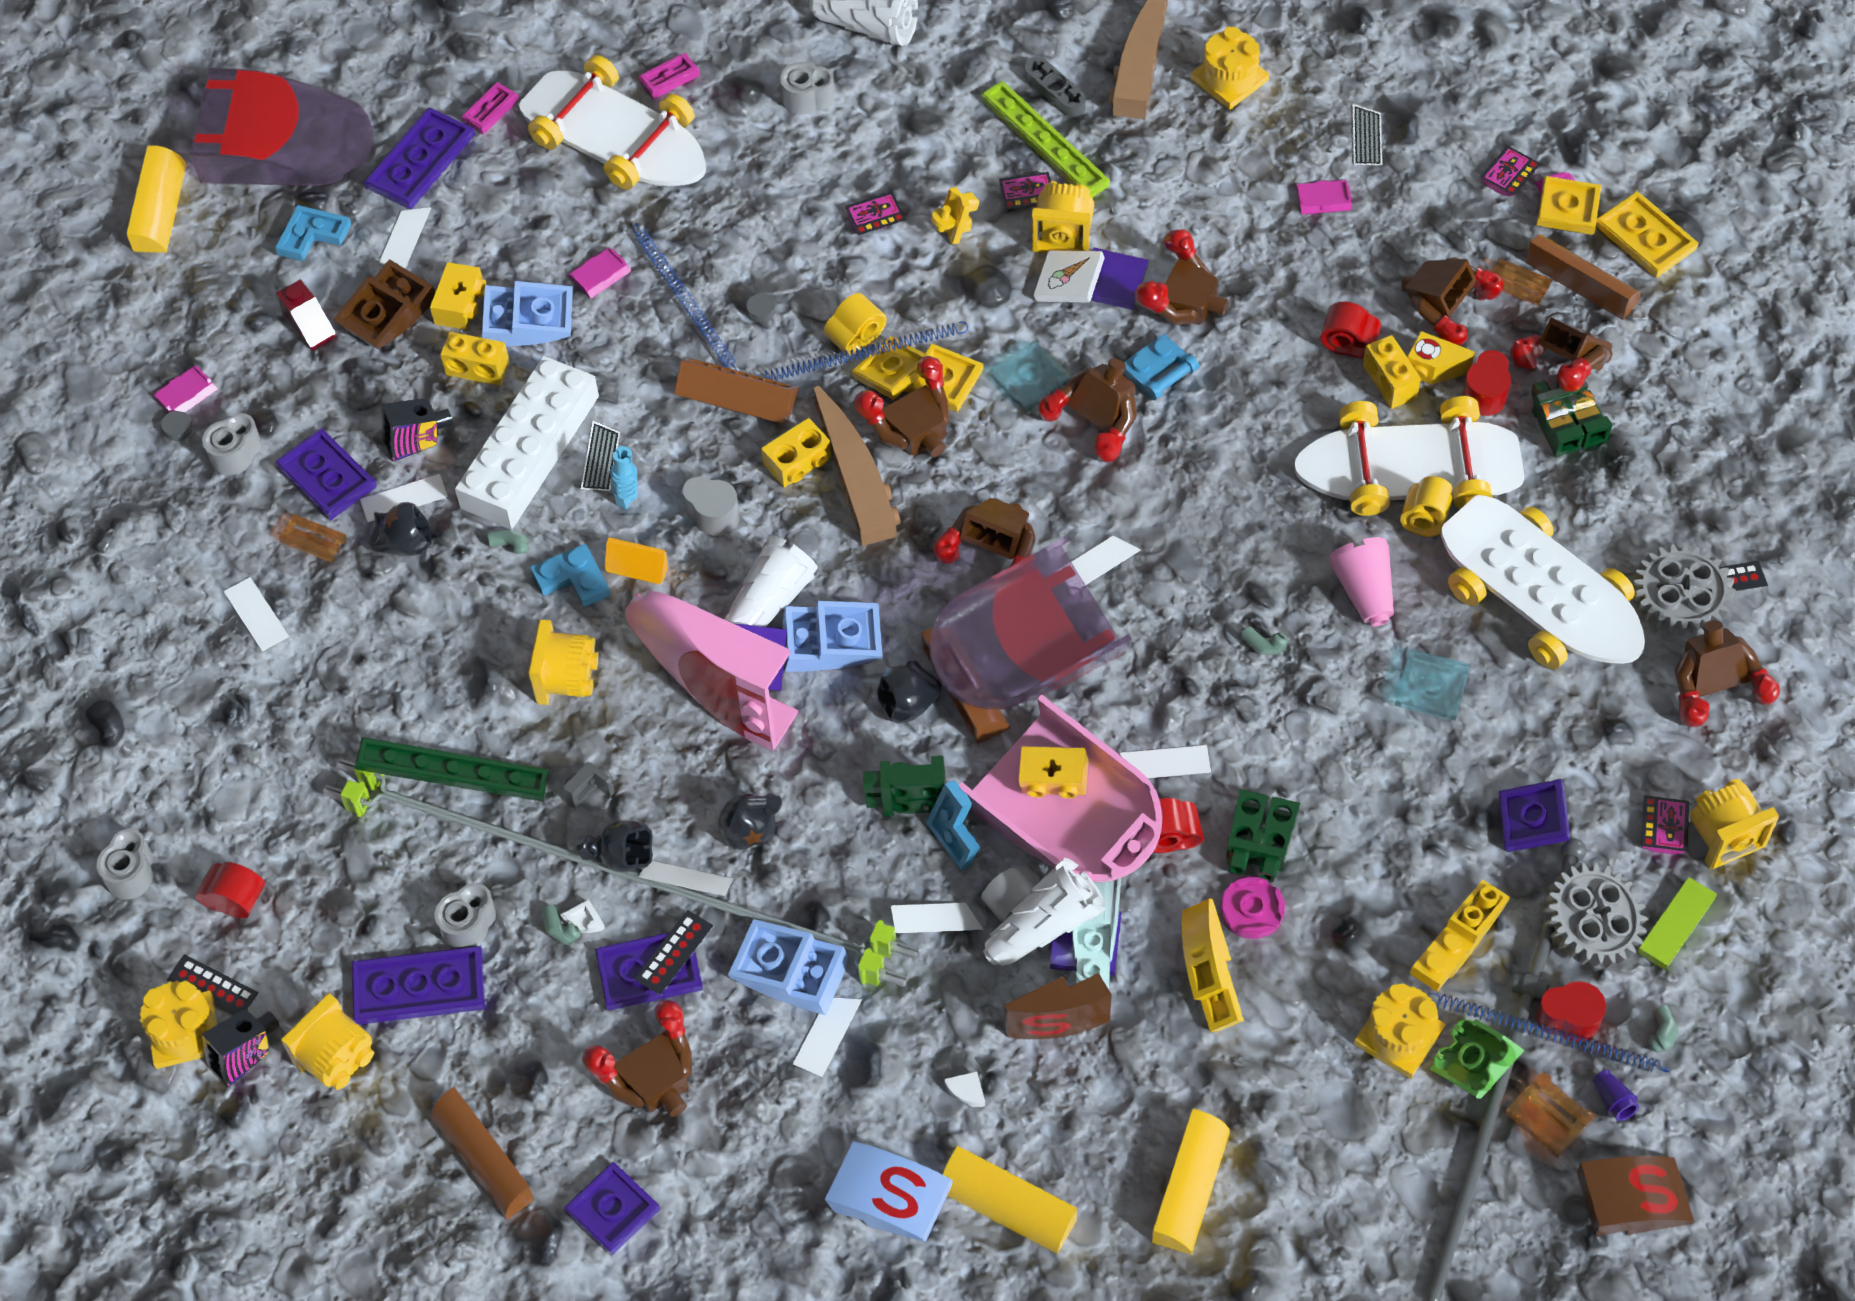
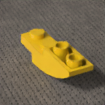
[1410,880,1510,992]
[1182,898,1244,1032]

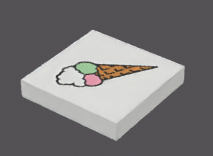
[1034,251,1104,302]

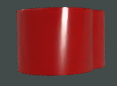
[1320,301,1381,359]
[1463,350,1511,416]
[1153,798,1204,854]
[195,862,265,919]
[1536,981,1606,1042]

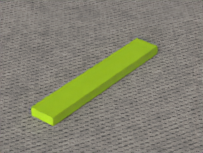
[981,80,1110,197]

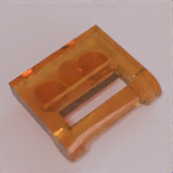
[1505,1071,1597,1158]

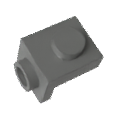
[563,761,615,809]

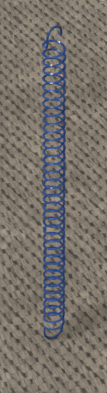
[634,223,737,370]
[757,321,968,381]
[1427,993,1670,1073]

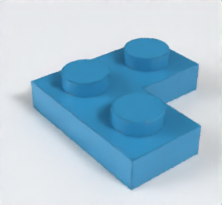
[275,205,352,261]
[530,544,611,607]
[926,780,980,870]

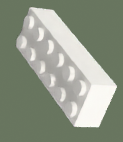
[455,356,599,529]

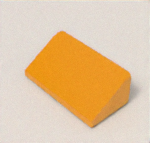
[605,537,668,584]

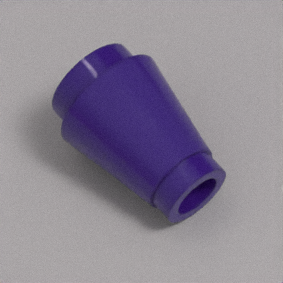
[1593,1070,1639,1121]

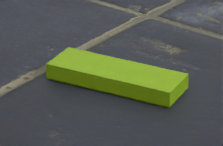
[1637,877,1717,970]

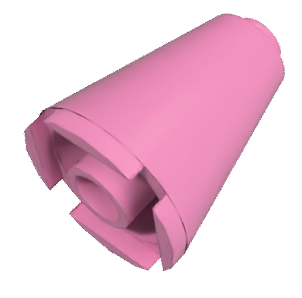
[1329,537,1394,627]

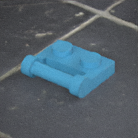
[1123,333,1200,401]

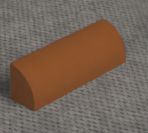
[1526,234,1641,320]
[674,358,799,424]
[921,626,1010,744]
[431,1086,535,1220]

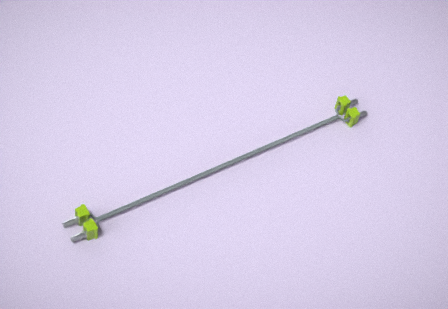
[323,759,919,987]

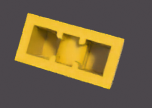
[430,262,486,330]
[1019,746,1089,799]

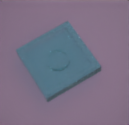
[989,340,1071,413]
[1395,649,1471,722]

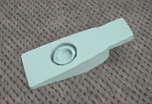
[1072,878,1121,989]

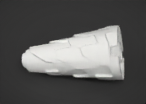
[809,0,918,46]
[724,535,819,627]
[983,858,1106,966]

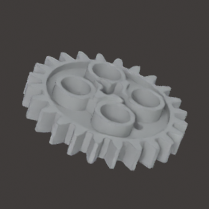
[1633,544,1736,636]
[1543,863,1648,968]

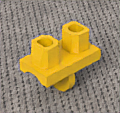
[931,187,979,245]

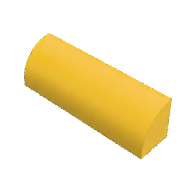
[127,146,187,253]
[1152,1108,1230,1255]
[942,1145,1077,1254]

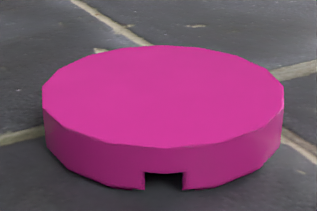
[1220,876,1285,939]

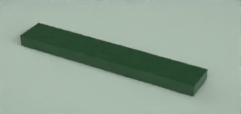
[355,737,549,802]

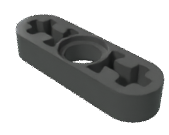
[1025,57,1086,117]

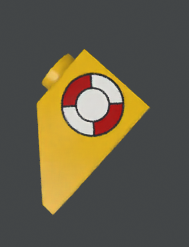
[1407,331,1476,385]

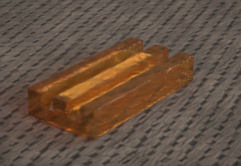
[1492,258,1552,306]
[279,514,347,563]

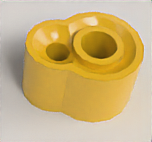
[824,293,887,356]
[1400,476,1453,537]

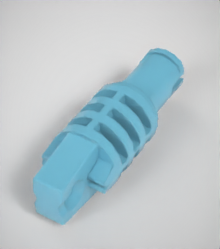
[610,446,638,509]

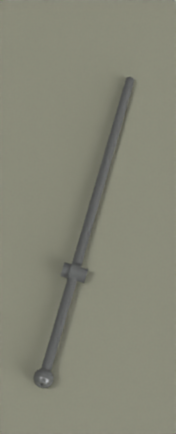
[1426,838,1587,1301]

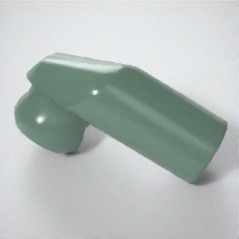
[488,529,530,554]
[1240,626,1288,655]
[541,905,581,945]
[1648,1005,1678,1053]

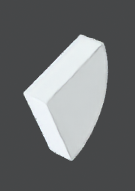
[560,899,605,933]
[945,1072,985,1107]

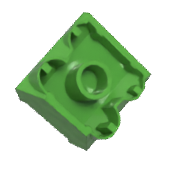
[1430,1019,1525,1100]

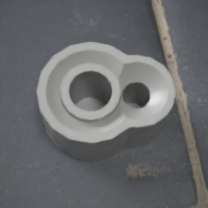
[780,62,835,115]
[202,413,262,476]
[683,476,739,536]
[96,829,153,900]
[981,865,1041,923]
[434,883,497,949]

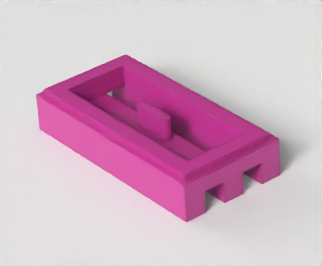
[638,52,700,100]
[461,82,519,135]

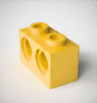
[440,332,510,386]
[1363,335,1421,409]
[761,418,832,488]

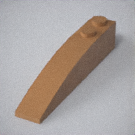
[1108,0,1169,120]
[813,386,900,546]

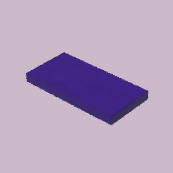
[364,107,475,210]
[351,946,486,1025]

